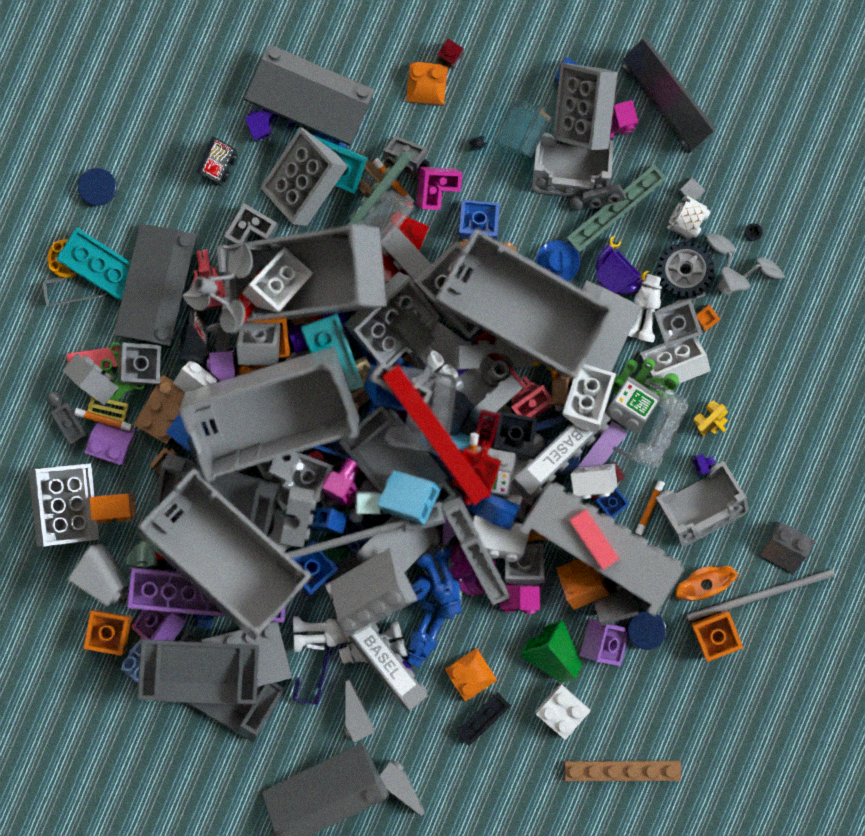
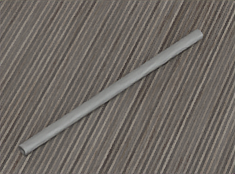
[686,569,835,622]

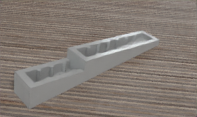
[442,496,510,605]

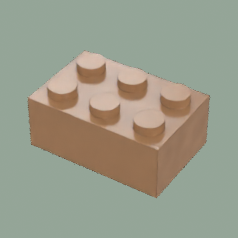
[133,375,185,444]

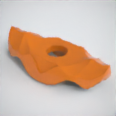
[675,565,738,601]

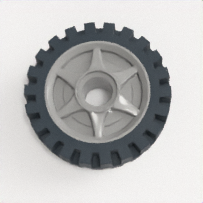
[657,241,714,299]

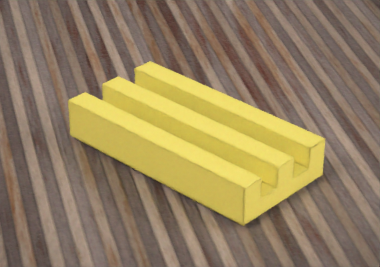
[87,396,129,422]

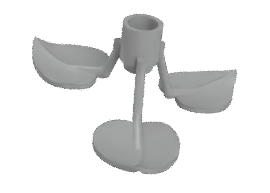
[704,233,785,295]
[182,244,253,334]

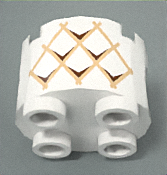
[667,195,710,240]

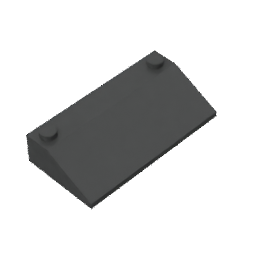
[622,36,717,153]
[245,44,375,146]
[113,224,197,348]
[339,406,461,519]
[154,454,280,536]
[179,630,285,742]
[137,640,259,705]
[262,742,389,836]

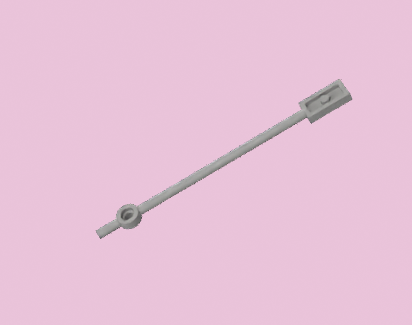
[285,502,446,559]

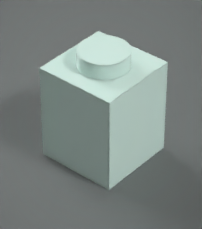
[355,492,381,514]

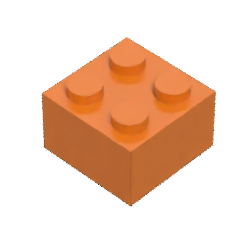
[89,493,136,524]
[556,559,609,610]
[84,609,132,656]
[690,610,743,662]

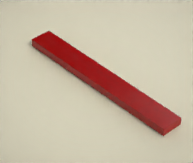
[382,365,490,505]

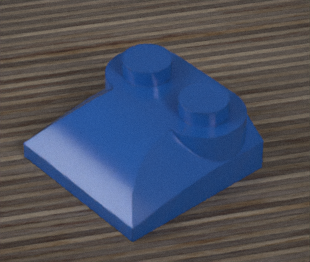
[459,200,500,240]

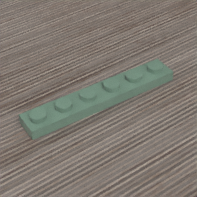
[347,151,414,225]
[566,164,667,253]

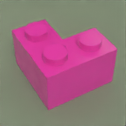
[610,100,638,139]
[416,167,462,210]
[499,584,540,614]

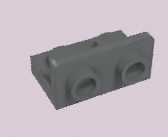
[383,136,428,176]

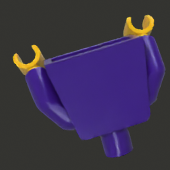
[595,236,650,295]

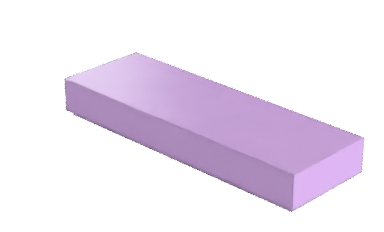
[578,421,628,467]

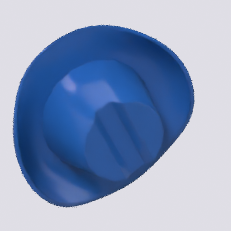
[536,240,580,282]

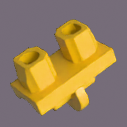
[693,400,728,436]

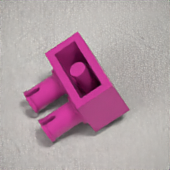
[323,458,360,508]

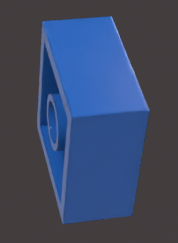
[595,487,630,518]

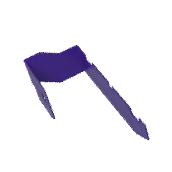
[292,646,329,705]

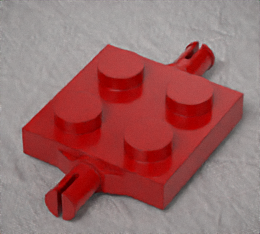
[452,441,502,505]

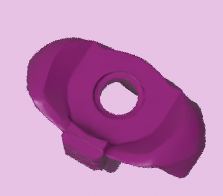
[450,541,496,596]

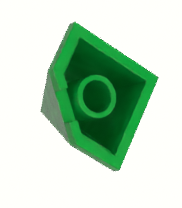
[520,620,582,683]

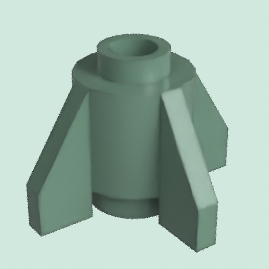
[126,541,160,572]

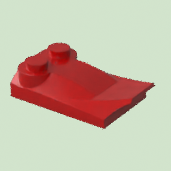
[382,213,429,281]

